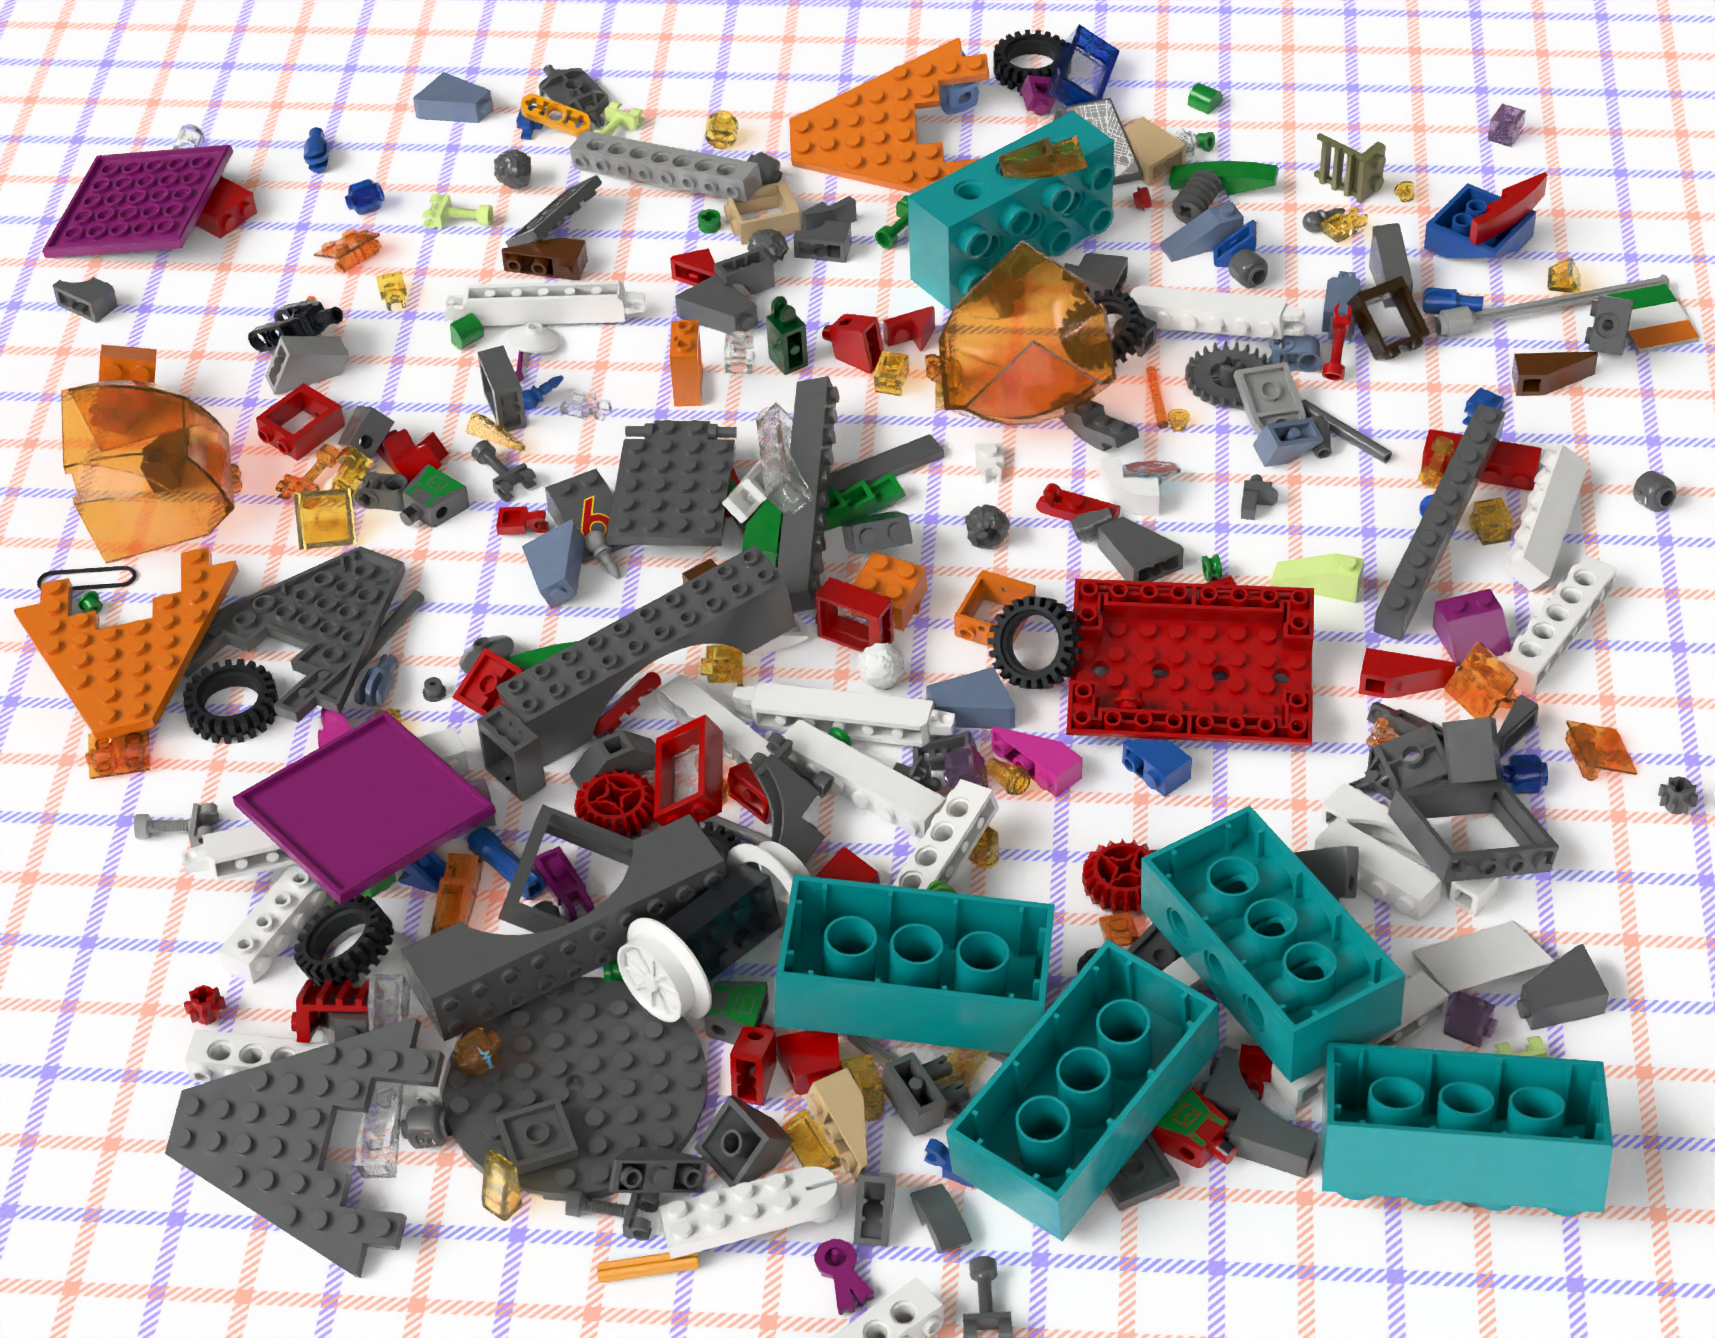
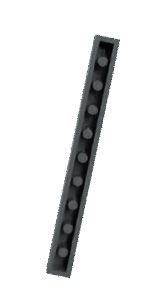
[777,376,840,612]
[1373,404,1506,641]

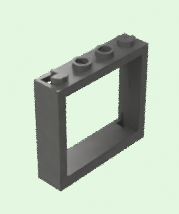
[1388,780,1560,883]
[498,804,633,933]

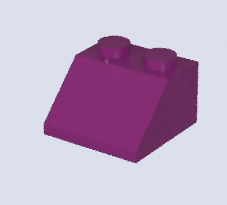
[1432,588,1512,667]

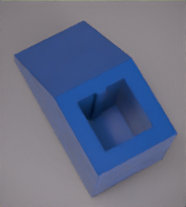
[1122,740,1192,797]

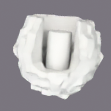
[857,642,904,689]

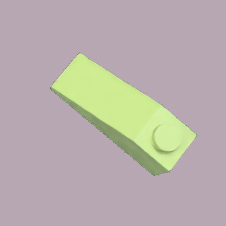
[1270,553,1365,603]

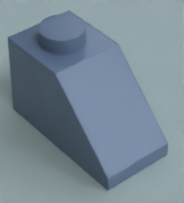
[1253,418,1324,467]

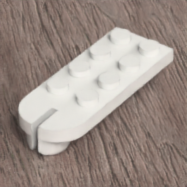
[659,1166,842,1259]

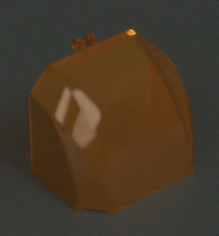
[925,240,1116,426]
[61,380,242,564]

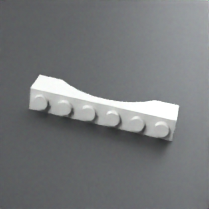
[1320,782,1500,917]

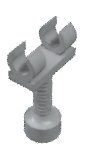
[134,803,219,848]

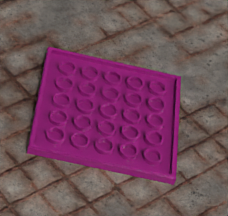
[42,144,234,258]

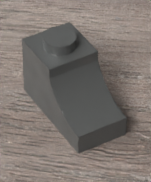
[793,220,852,263]
[714,247,775,295]
[52,277,118,323]
[853,1171,896,1247]

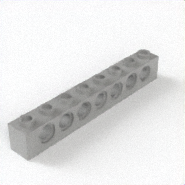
[569,131,762,202]

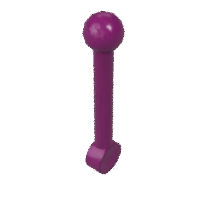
[515,351,524,382]

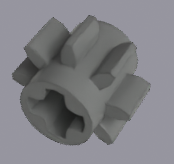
[1658,776,1698,814]

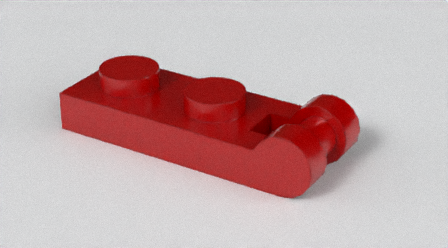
[1036,483,1120,521]
[593,672,661,738]

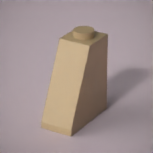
[1125,117,1186,186]

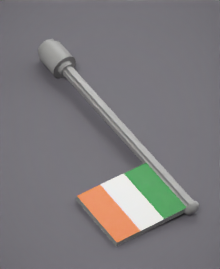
[1434,274,1700,354]

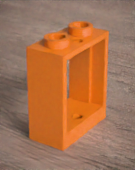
[669,320,703,407]
[954,570,1036,648]

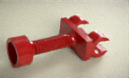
[1322,303,1352,381]

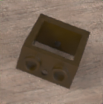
[1347,276,1431,361]

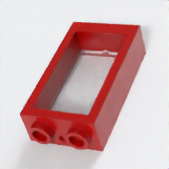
[654,714,723,827]

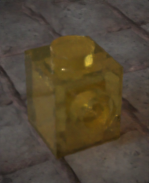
[1469,497,1513,546]

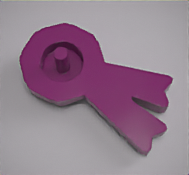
[814,1238,874,1315]

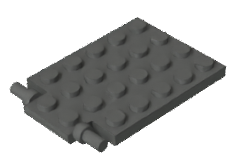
[606,420,737,546]

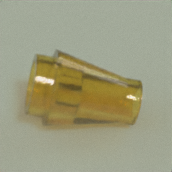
[985,758,1031,795]

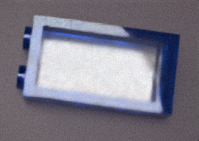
[1046,24,1120,106]

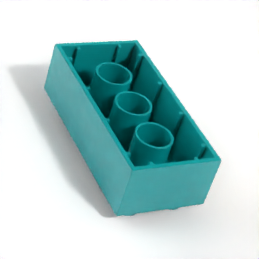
[774,875,1055,1054]
[946,939,1220,1242]
[1321,1042,1613,1216]

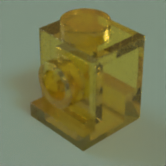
[874,351,910,396]
[701,645,744,687]

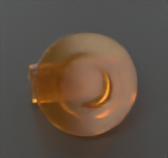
[1366,717,1396,747]

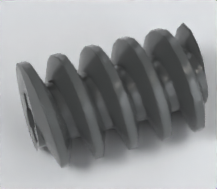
[1172,170,1222,224]

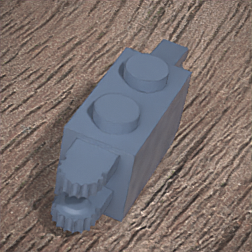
[1322,271,1362,341]

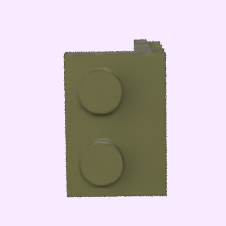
[1314,133,1386,204]

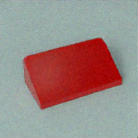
[724,762,772,824]

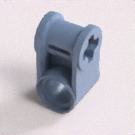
[1268,335,1321,372]

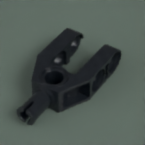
[248,299,343,352]

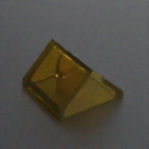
[293,488,357,550]

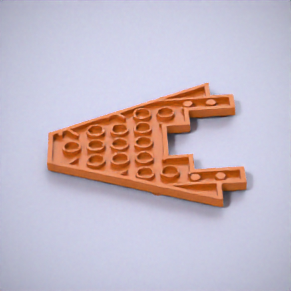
[789,38,989,194]
[14,547,239,740]

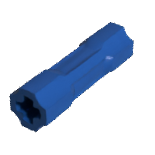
[466,827,546,900]

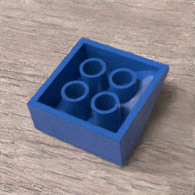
[1424,183,1537,258]

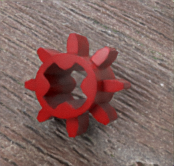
[184,985,226,1026]

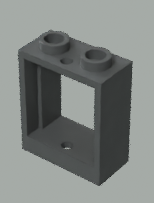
[477,345,527,434]
[477,704,546,802]

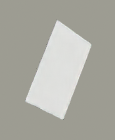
[1411,921,1555,993]

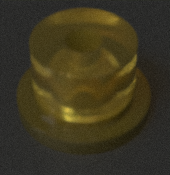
[1394,181,1415,203]
[1168,408,1190,432]

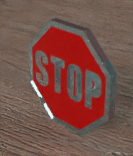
[1122,460,1181,484]

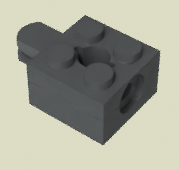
[1584,295,1634,356]

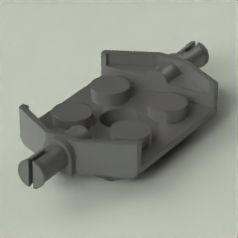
[539,64,609,128]
[1349,722,1448,801]

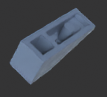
[1160,202,1244,262]

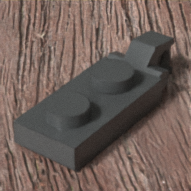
[1366,701,1431,736]

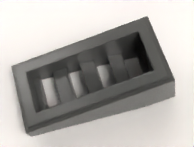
[1497,695,1539,757]
[913,732,978,770]

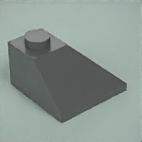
[694,1095,794,1187]

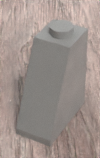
[265,336,349,395]

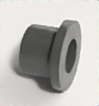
[422,677,446,702]

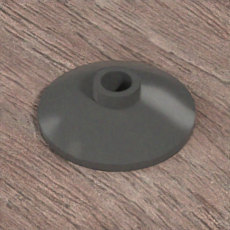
[459,635,515,674]

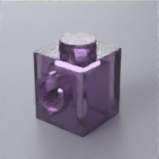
[1488,103,1526,147]
[943,743,989,789]
[1443,991,1498,1048]

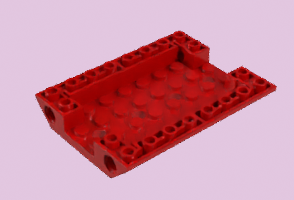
[1066,578,1314,746]

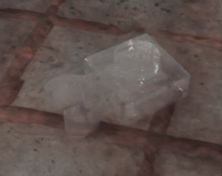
[560,388,612,421]

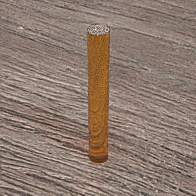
[1146,366,1169,429]

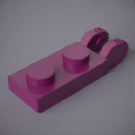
[533,846,595,922]

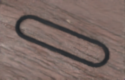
[37,566,137,590]

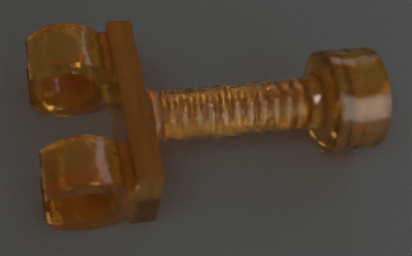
[275,444,341,508]

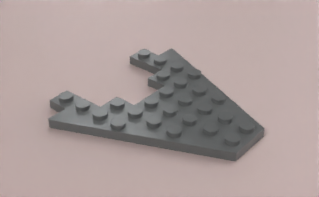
[183,546,406,723]
[165,1018,445,1278]

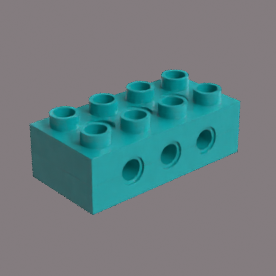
[908,111,1115,311]
[1141,805,1405,1083]

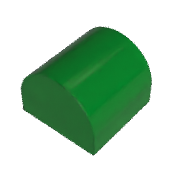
[1187,83,1223,114]
[450,313,484,349]

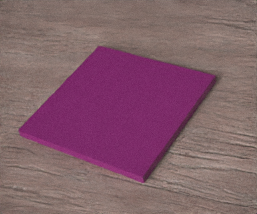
[232,710,496,905]

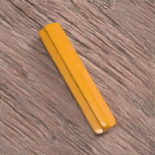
[597,1252,699,1283]

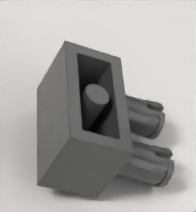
[880,1052,970,1137]

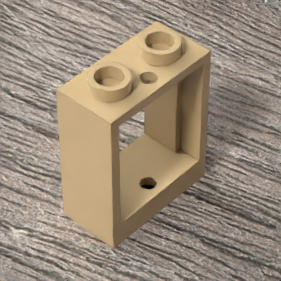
[724,181,801,245]

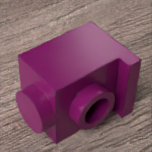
[1019,75,1057,116]

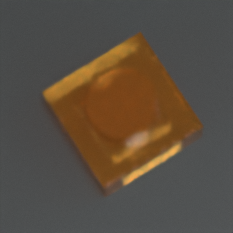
[1099,911,1139,947]

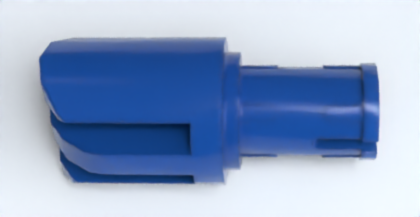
[303,127,329,173]
[1422,287,1484,314]

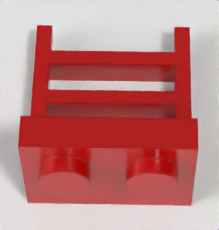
[291,979,385,1043]

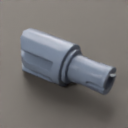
[354,654,399,707]

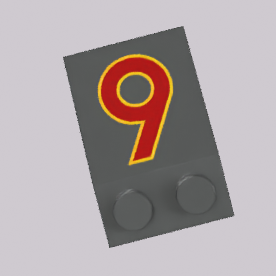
[545,469,631,564]

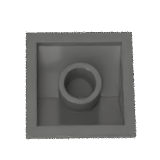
[1442,717,1502,784]

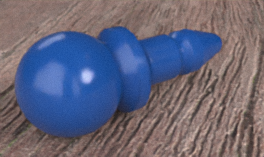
[522,375,564,410]

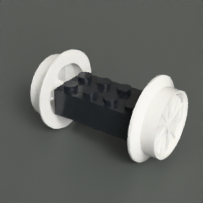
[617,841,811,1022]

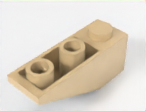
[806,1068,868,1181]

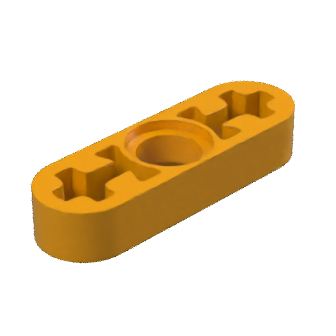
[521,94,591,137]

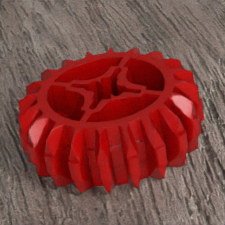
[574,768,655,839]
[1082,838,1157,917]

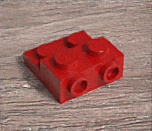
[452,648,524,716]

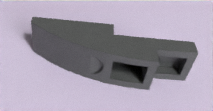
[1050,393,1140,452]

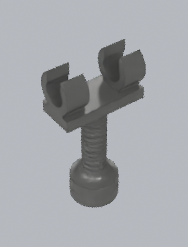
[471,440,537,502]
[749,732,834,798]
[565,1188,660,1241]
[963,1256,1013,1338]

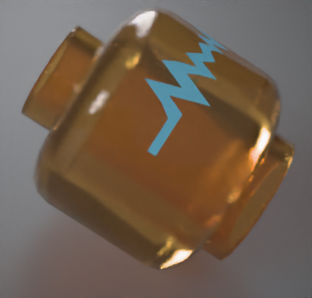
[452,1027,503,1077]

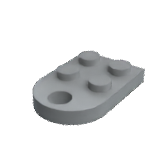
[1233,362,1306,435]

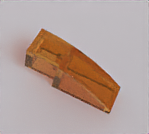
[998,135,1088,179]
[430,853,484,935]

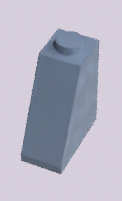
[413,72,493,123]
[522,519,585,609]
[923,667,1015,730]

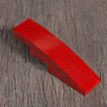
[1469,172,1548,246]

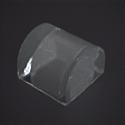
[173,124,205,149]

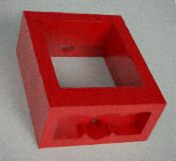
[256,383,345,461]
[814,577,894,652]

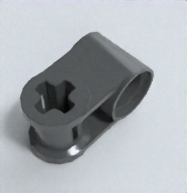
[354,472,408,512]

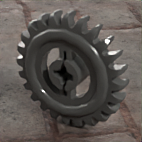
[1185,341,1272,408]

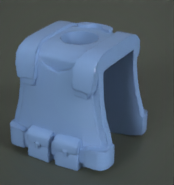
[939,50,980,115]

